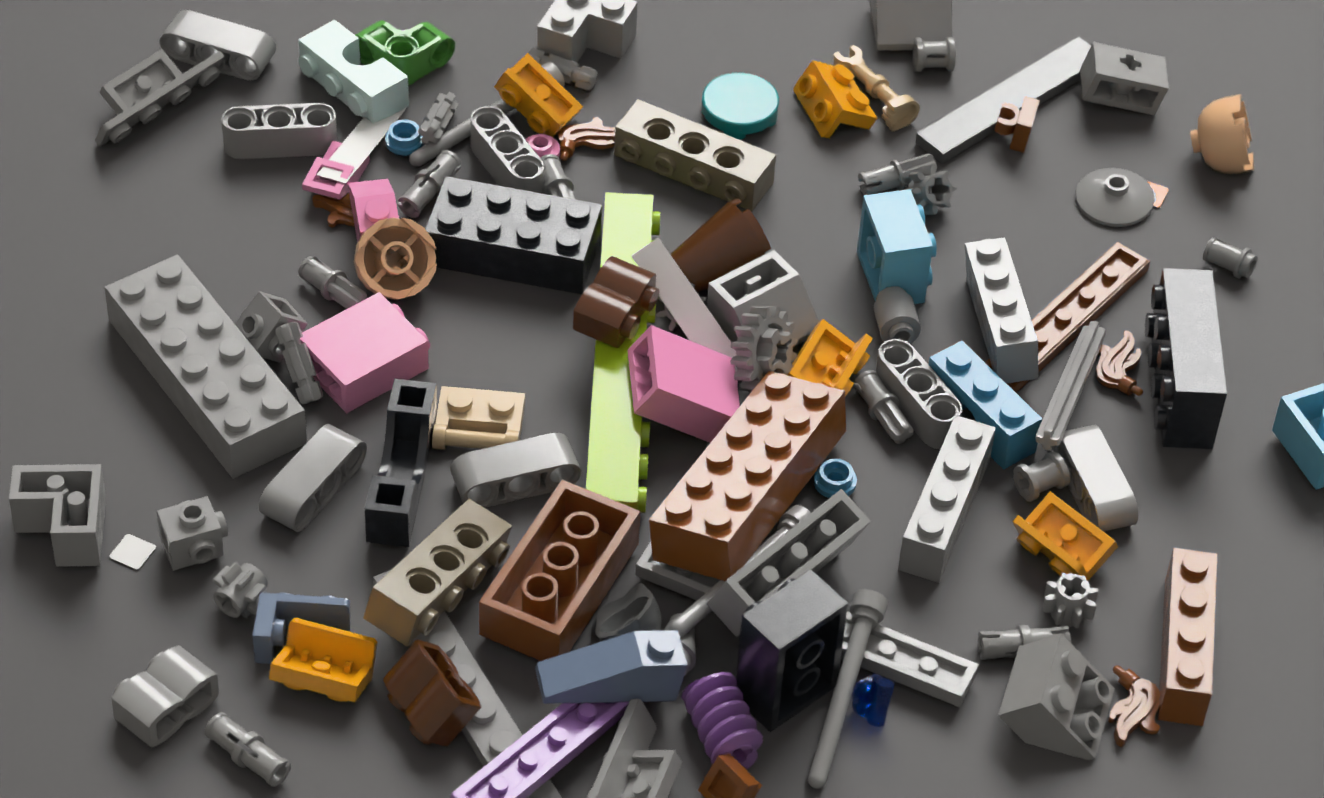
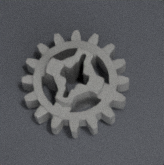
[730,305,798,394]

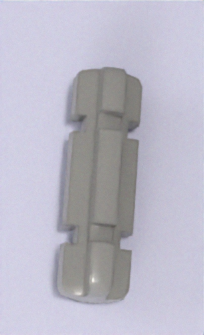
[529,48,597,91]
[418,92,458,144]
[275,322,323,404]

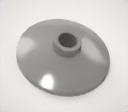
[1075,168,1154,227]

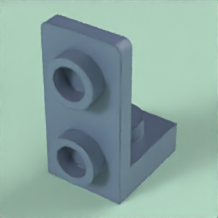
[253,592,351,664]

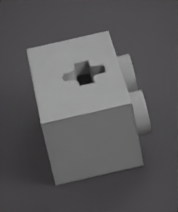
[1080,42,1169,115]

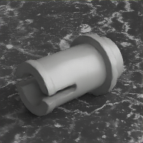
[1203,237,1258,278]

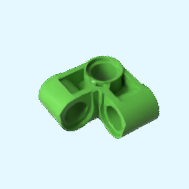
[355,20,456,86]

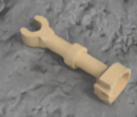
[833,45,920,131]

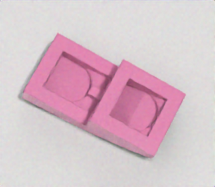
[302,141,370,200]

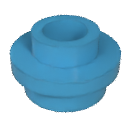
[385,120,424,156]
[814,459,857,498]

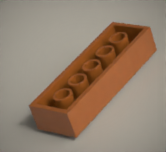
[649,371,847,581]

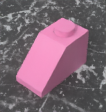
[348,179,399,243]

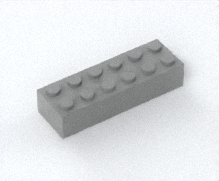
[105,254,307,479]

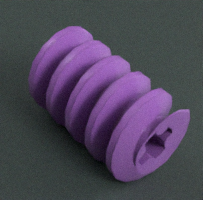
[681,672,763,769]

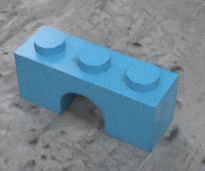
[928,340,1042,469]

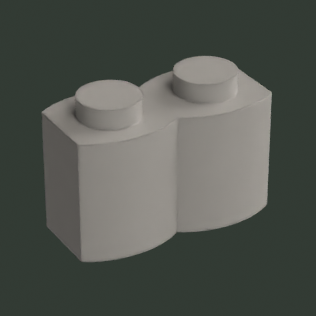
[111,645,219,748]

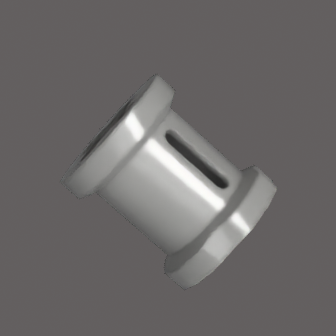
[913,37,956,72]
[1013,451,1070,502]

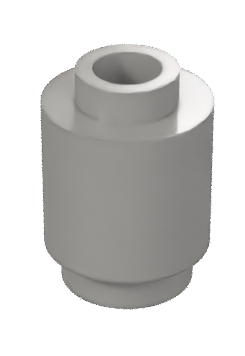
[873,286,921,344]

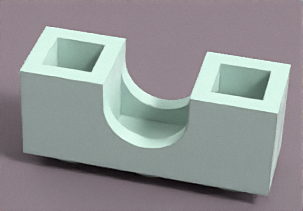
[298,20,409,123]

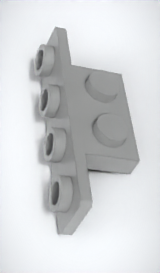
[94,49,225,147]
[587,699,682,798]

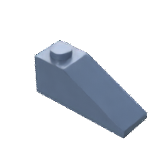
[535,630,687,704]

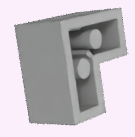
[537,0,638,63]
[9,464,106,567]

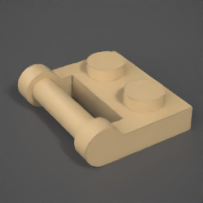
[432,386,525,450]

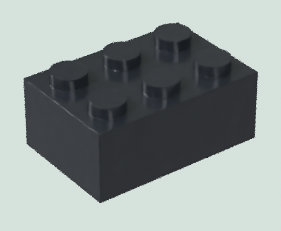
[736,569,848,732]

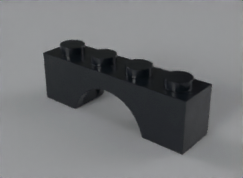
[364,378,437,547]

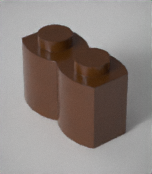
[573,256,659,348]
[383,639,481,747]

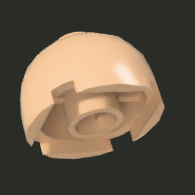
[1191,94,1254,174]
[354,218,437,300]

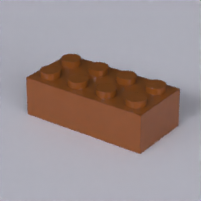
[479,480,640,661]

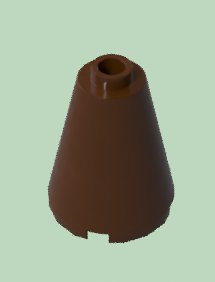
[670,199,771,293]

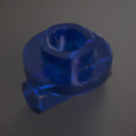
[852,674,894,727]

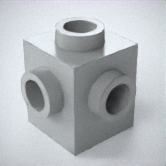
[235,291,308,362]
[157,496,228,570]

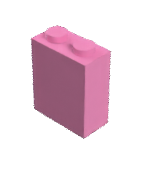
[300,292,430,414]
[627,325,740,443]

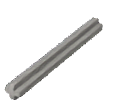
[1035,321,1106,451]

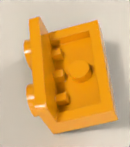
[494,53,583,137]
[793,60,877,138]
[787,319,873,396]
[1012,491,1118,581]
[269,618,377,702]

